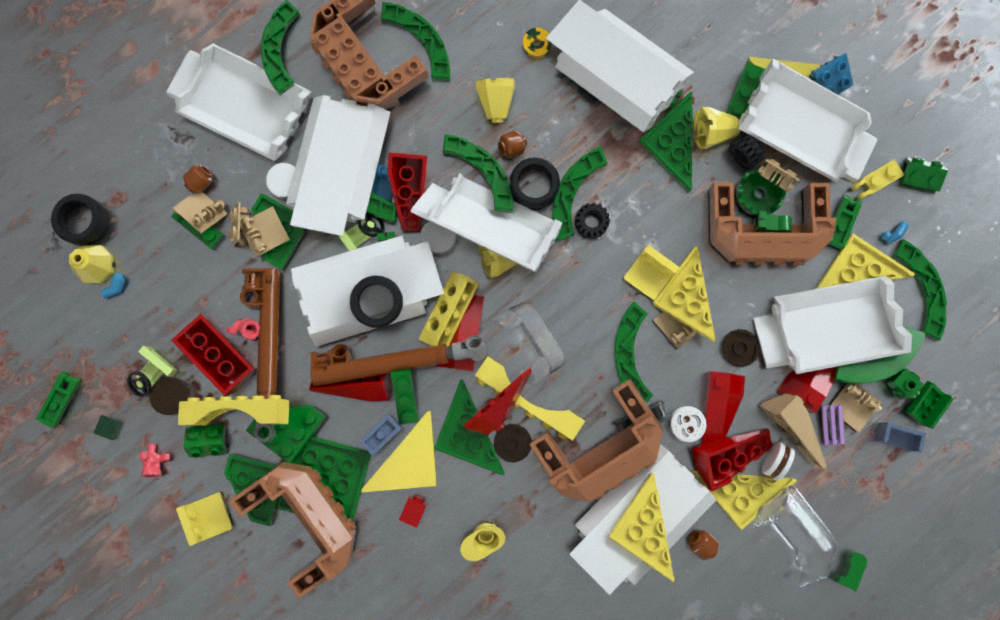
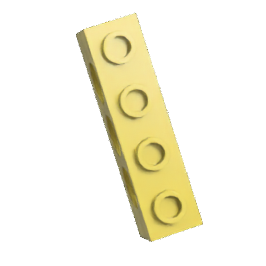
[418,271,479,347]

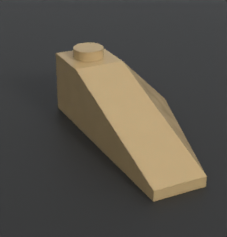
[760,393,827,469]

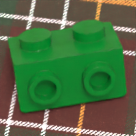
[901,156,949,192]
[906,381,954,429]
[183,424,228,458]

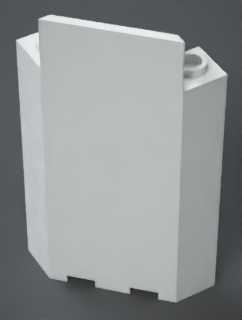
[546,0,694,132]
[166,44,312,161]
[738,59,877,184]
[286,95,390,235]
[410,173,563,273]
[291,236,444,347]
[752,276,912,374]
[569,444,716,595]

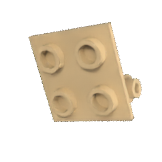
[757,159,800,192]
[172,192,228,234]
[229,202,250,246]
[240,206,290,257]
[653,312,697,349]
[829,383,882,433]

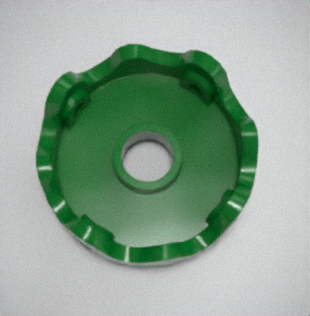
[736,168,786,216]

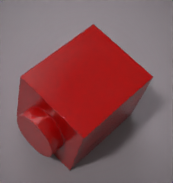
[399,495,427,528]

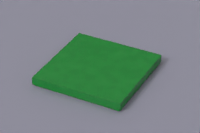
[276,436,372,521]

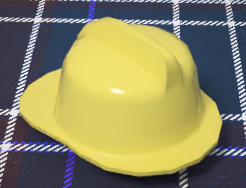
[460,523,506,561]

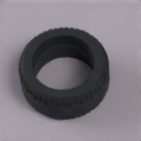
[510,157,560,209]
[51,194,108,246]
[350,276,403,328]

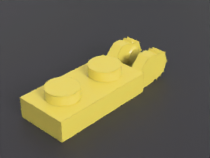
[851,159,904,200]

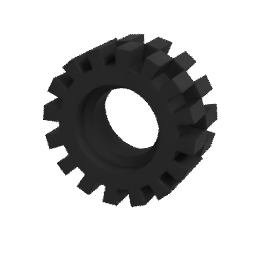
[729,133,765,170]
[575,202,610,239]

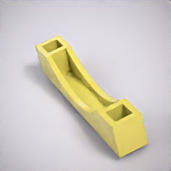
[475,356,585,442]
[178,395,289,426]

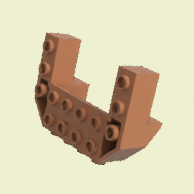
[310,0,429,109]
[709,182,836,266]
[530,378,663,502]
[229,462,356,599]

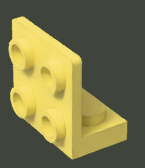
[623,245,680,300]
[176,492,233,546]

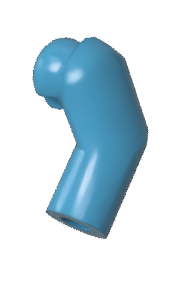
[881,221,909,243]
[101,273,125,298]

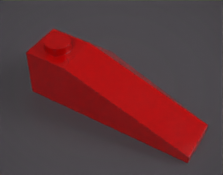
[387,152,427,232]
[435,295,484,372]
[776,367,836,413]
[463,368,532,435]
[700,371,745,445]
[309,373,393,402]
[692,428,772,491]

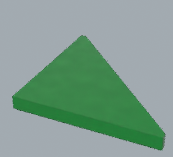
[639,92,693,192]
[434,379,505,476]

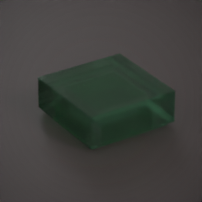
[94,415,121,440]

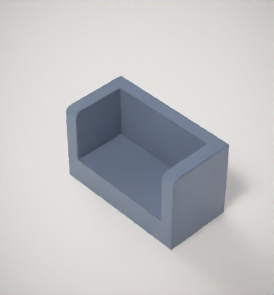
[360,414,403,456]
[875,422,927,452]

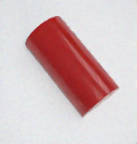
[171,314,255,396]

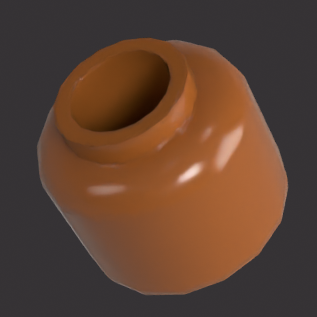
[498,131,527,158]
[183,165,212,193]
[689,530,719,560]

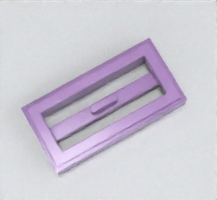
[821,404,845,445]

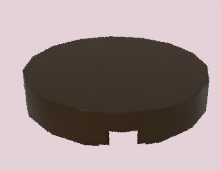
[721,329,760,367]
[149,377,190,415]
[493,424,532,463]

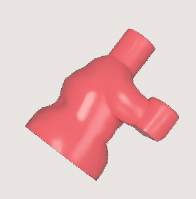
[226,318,260,341]
[139,444,170,478]

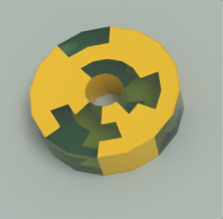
[522,28,552,59]

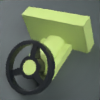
[338,212,384,251]
[127,346,178,397]

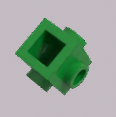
[886,368,924,399]

